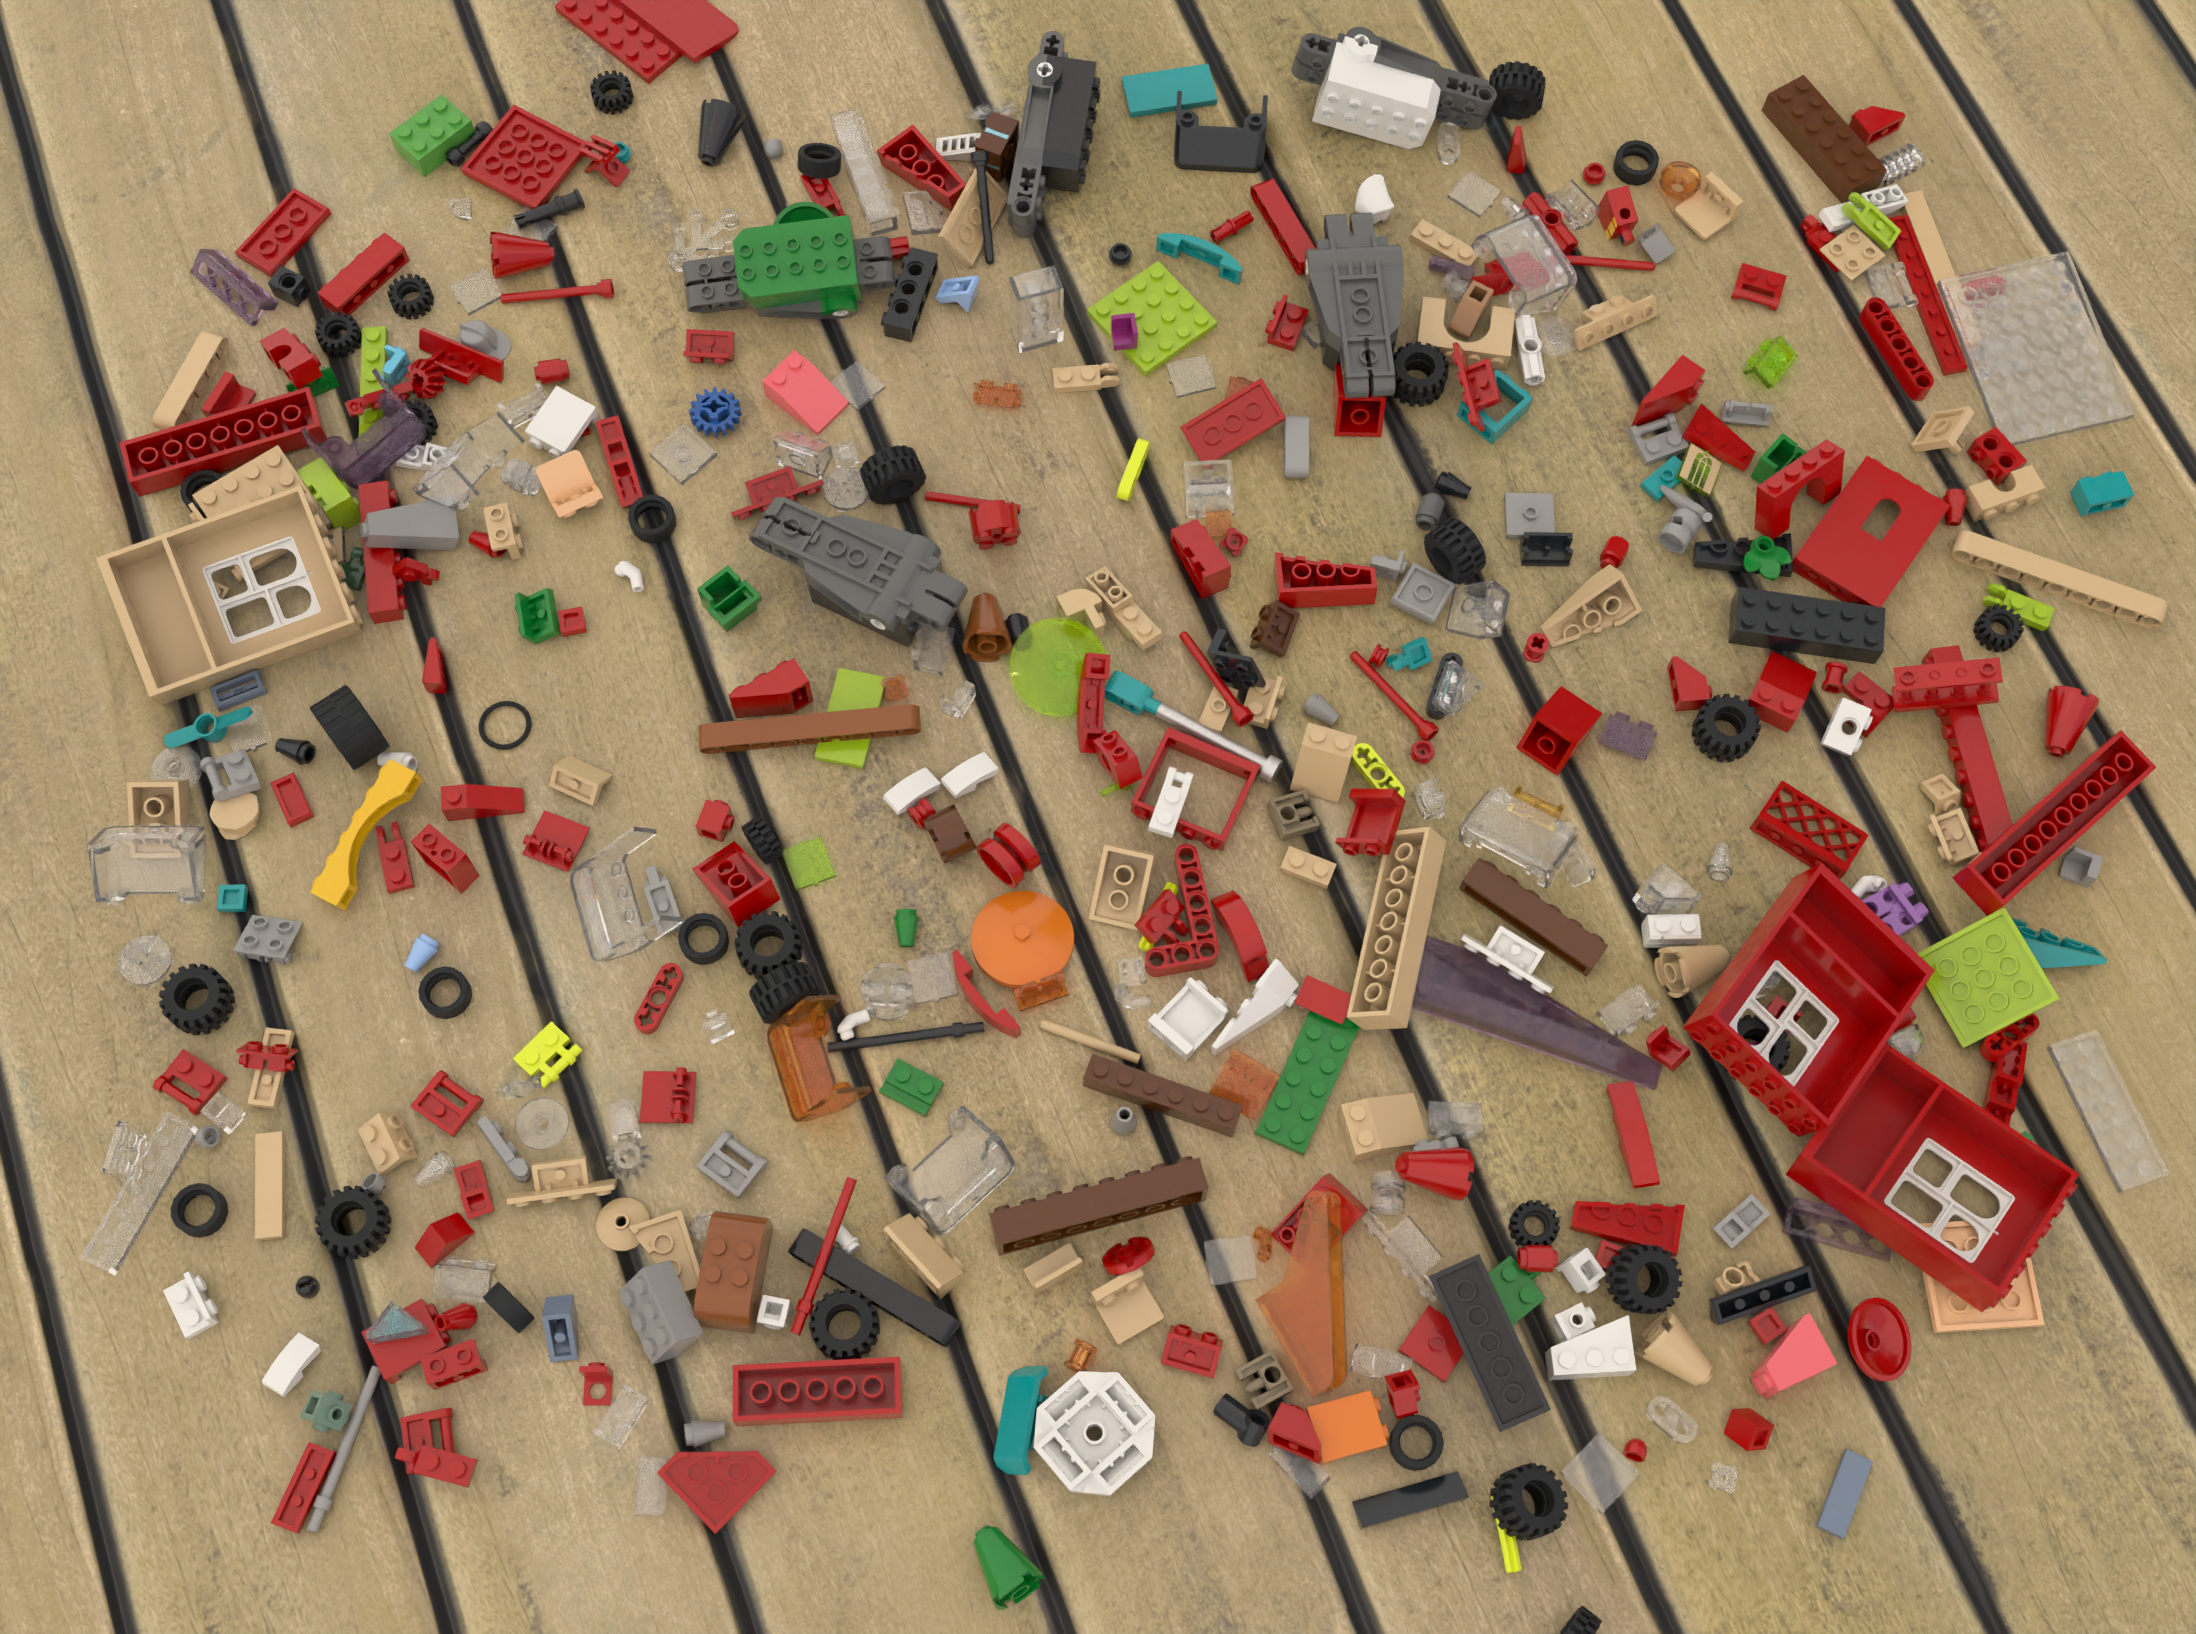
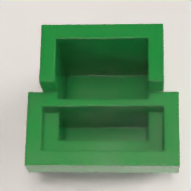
[1751,433,1807,484]
[697,565,762,632]

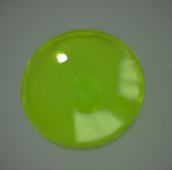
[1009,617,1106,716]

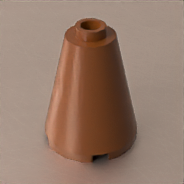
[963,593,1012,662]

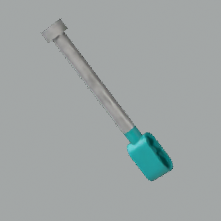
[1105,671,1283,783]

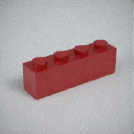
[318,232,410,316]

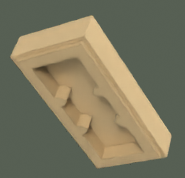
[1199,686,1239,733]

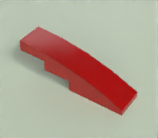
[595,415,643,508]
[1982,1036,2028,1126]
[1606,1081,1660,1189]

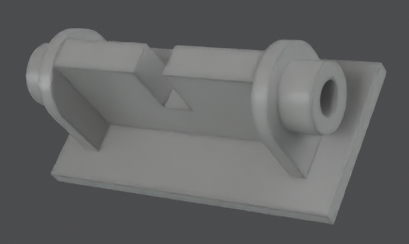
[1722,399,1773,427]

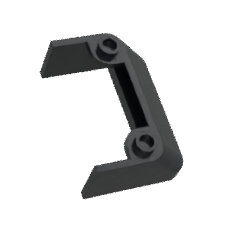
[1174,91,1268,173]

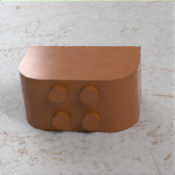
[694,1211,773,1334]

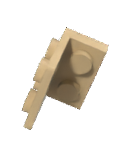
[1091,1268,1164,1345]

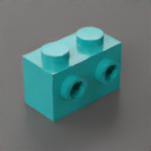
[2070,471,2134,516]

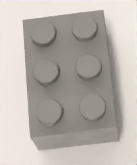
[619,1260,703,1365]

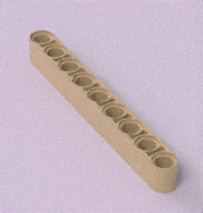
[1951,531,2168,629]

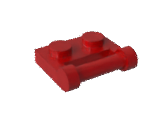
[1731,263,1787,311]
[153,1049,227,1116]
[410,1070,484,1138]
[400,1408,455,1475]

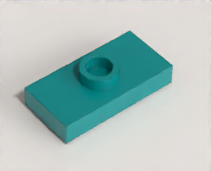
[1640,455,1692,502]

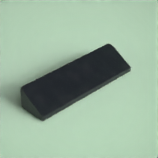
[1709,1264,1817,1325]
[1352,1471,1469,1530]

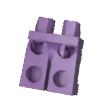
[1862,882,1929,937]

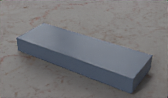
[1815,1449,1873,1539]

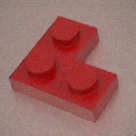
[1842,671,1894,738]

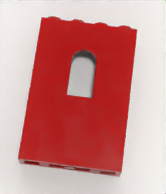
[1792,456,1951,607]

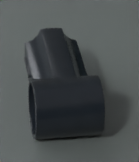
[1213,1393,1270,1447]

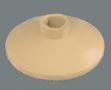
[596,1198,650,1251]

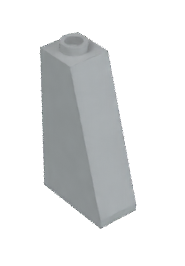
[360,496,459,550]

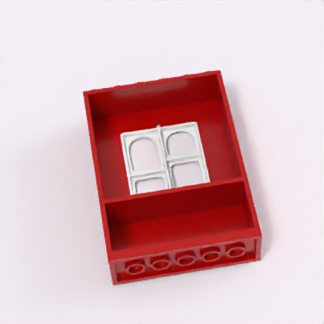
[1683,863,1935,1137]
[1785,1043,2079,1312]

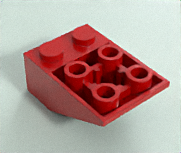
[728,658,814,718]
[1270,1173,1369,1272]

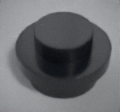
[1109,243,1132,266]

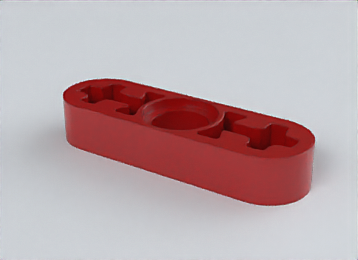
[634,963,684,1034]
[1980,1014,2040,1062]

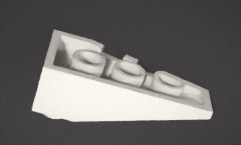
[1211,959,1299,1056]

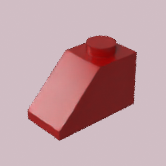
[1849,106,1906,146]
[1667,656,1712,712]
[1268,1402,1321,1464]

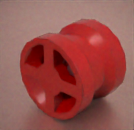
[907,798,936,830]

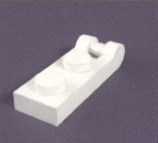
[1148,766,1194,838]

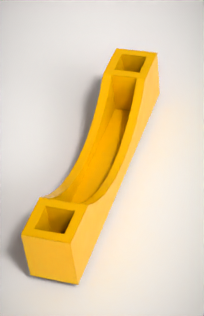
[310,759,424,911]

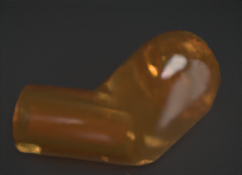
[1253,1226,1272,1262]

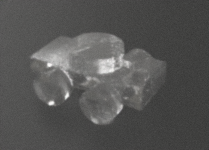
[689,1210,714,1241]

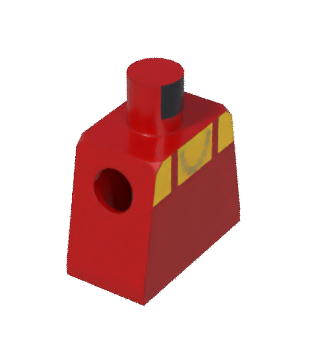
[1595,185,1638,246]

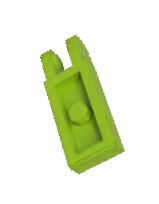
[1841,192,1901,250]
[1982,583,2055,631]

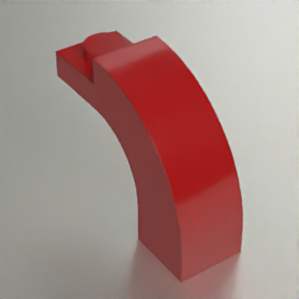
[1210,890,1269,983]

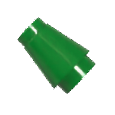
[893,909,919,947]

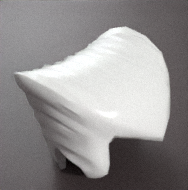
[1355,174,1394,224]

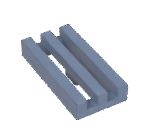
[210,669,267,712]

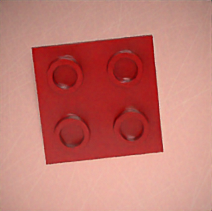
[522,810,591,872]
[640,1067,697,1124]

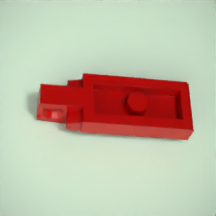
[1800,214,1840,273]
[345,381,413,417]
[395,1445,478,1488]

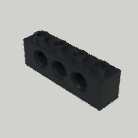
[881,247,939,343]

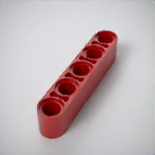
[1250,178,1316,276]
[1859,297,1934,401]

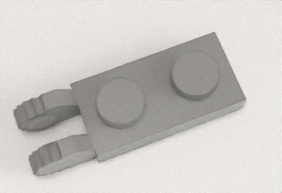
[477,1115,531,1183]

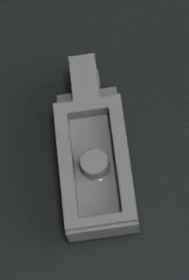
[643,865,683,936]

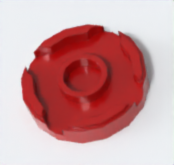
[1102,1236,1155,1275]

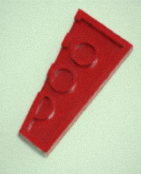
[1569,1201,1685,1257]

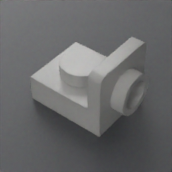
[1370,550,1407,582]

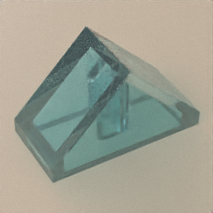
[366,1301,429,1344]

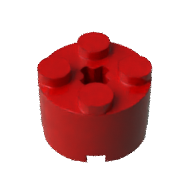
[968,500,1021,550]

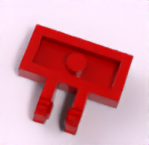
[1134,889,1189,945]

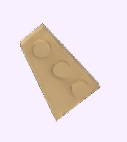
[629,1210,700,1294]

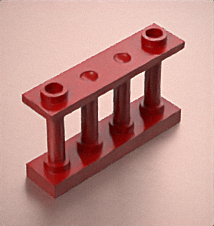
[1892,657,2003,713]

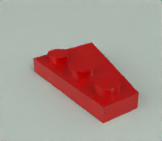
[1682,403,1756,472]

